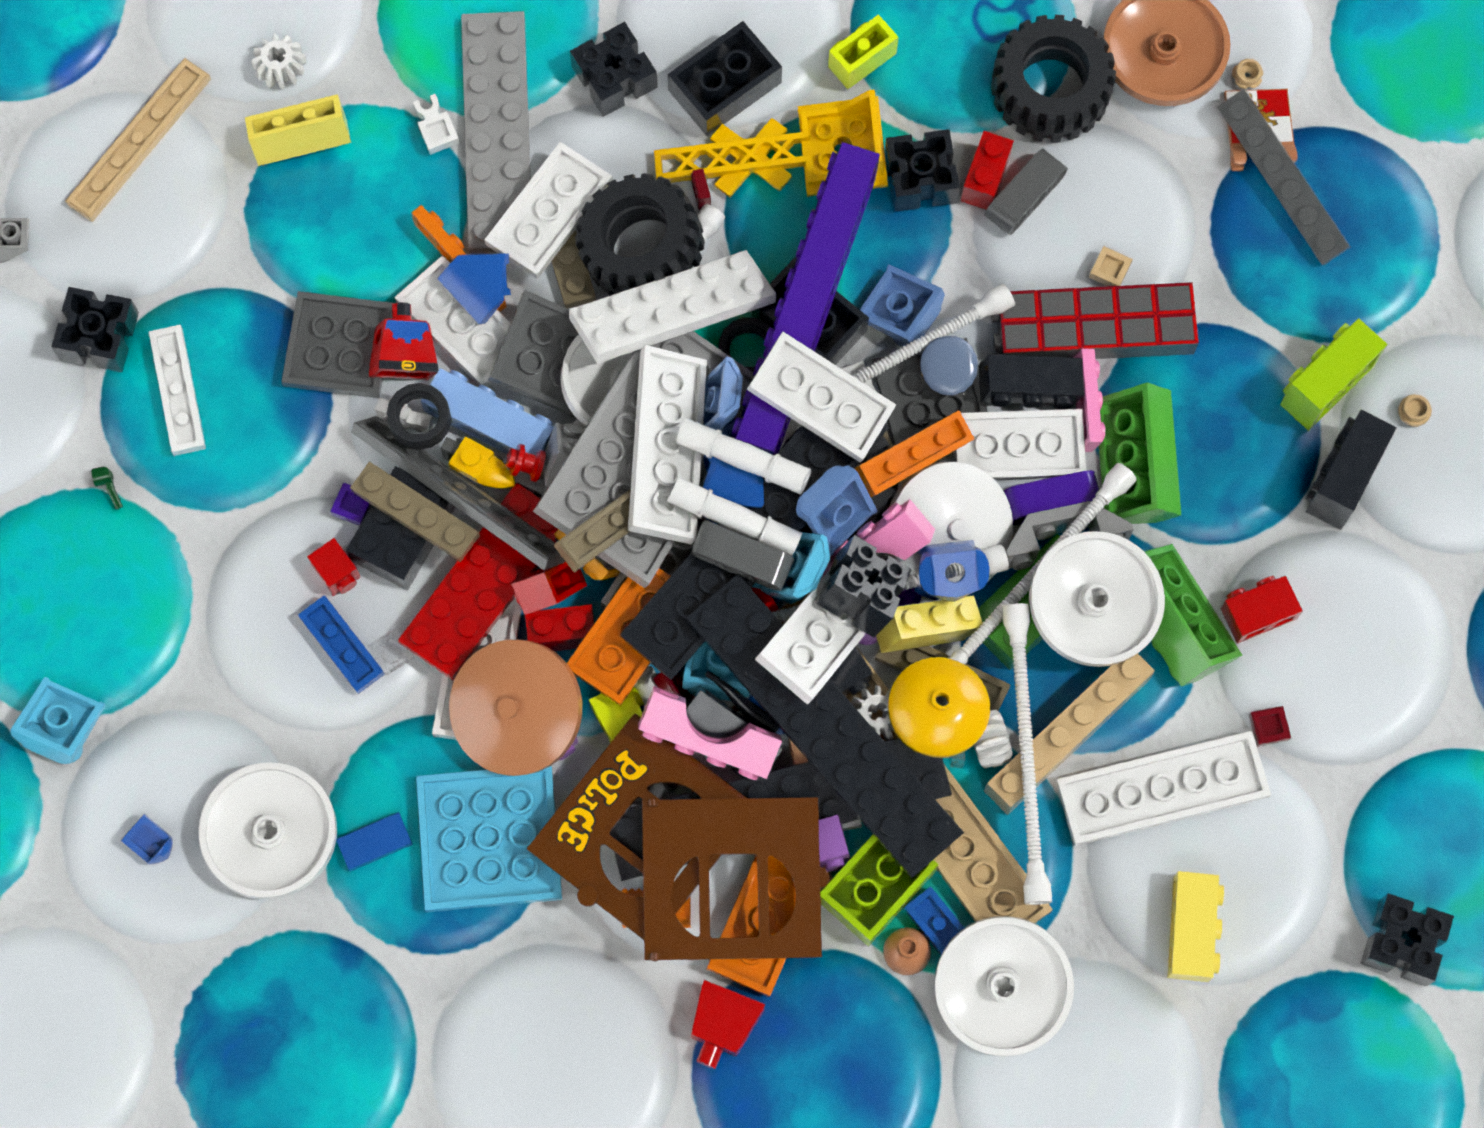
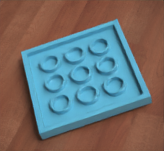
[416,766,562,912]

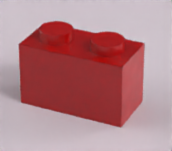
[961,131,1014,210]
[512,561,587,615]
[1220,575,1303,644]
[525,604,594,651]

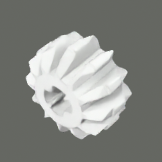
[251,33,306,90]
[852,686,895,741]
[973,709,1013,768]

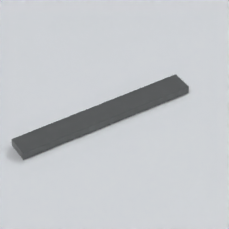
[351,416,565,570]

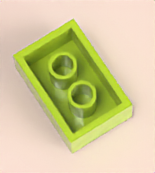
[1280,318,1388,431]
[820,835,939,947]

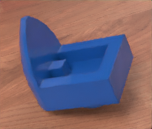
[121,813,173,864]

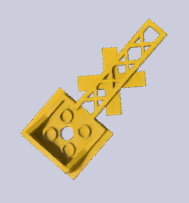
[654,90,888,198]

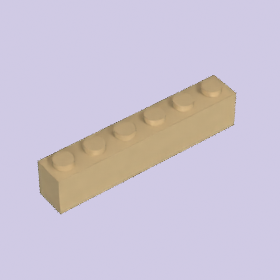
[984,653,1155,815]

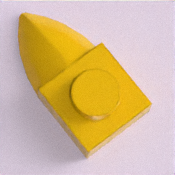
[448,436,515,488]

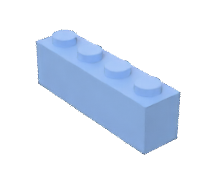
[421,368,554,455]

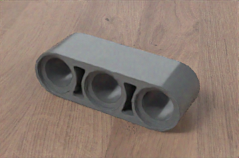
[984,149,1068,236]
[690,521,794,591]

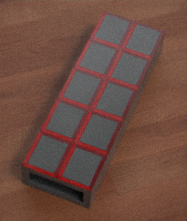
[991,282,1199,359]

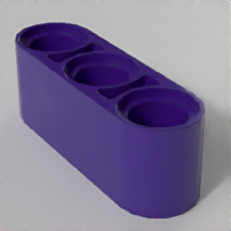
[1003,470,1099,525]

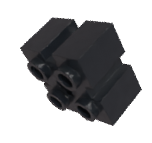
[570,21,658,117]
[884,129,960,212]
[51,287,139,373]
[816,535,912,638]
[1360,893,1454,986]

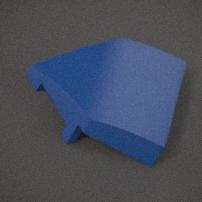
[437,253,511,324]

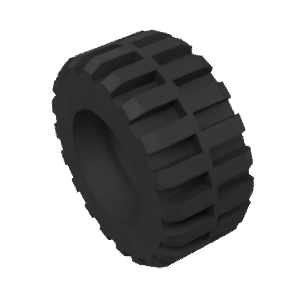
[991,14,1116,143]
[575,173,705,296]

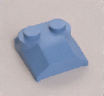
[860,265,945,347]
[703,356,743,438]
[796,465,878,557]

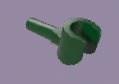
[91,466,123,510]

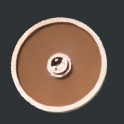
[1103,0,1231,106]
[449,640,582,776]

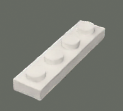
[149,325,206,456]

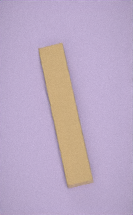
[65,58,211,222]

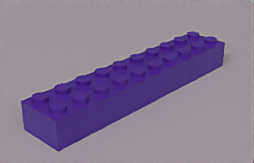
[731,142,880,456]

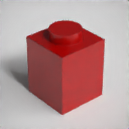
[307,538,361,596]

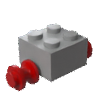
[505,422,584,487]

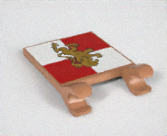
[1224,88,1298,171]

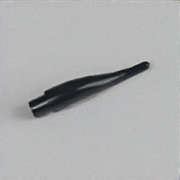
[705,671,780,734]

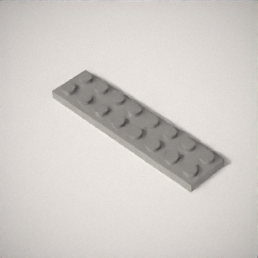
[461,11,531,253]

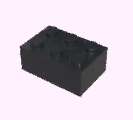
[667,21,782,136]
[752,257,869,365]
[1305,409,1397,530]
[346,466,456,591]

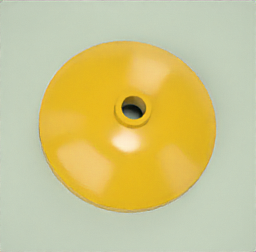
[888,657,990,758]

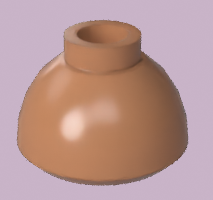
[883,927,931,975]

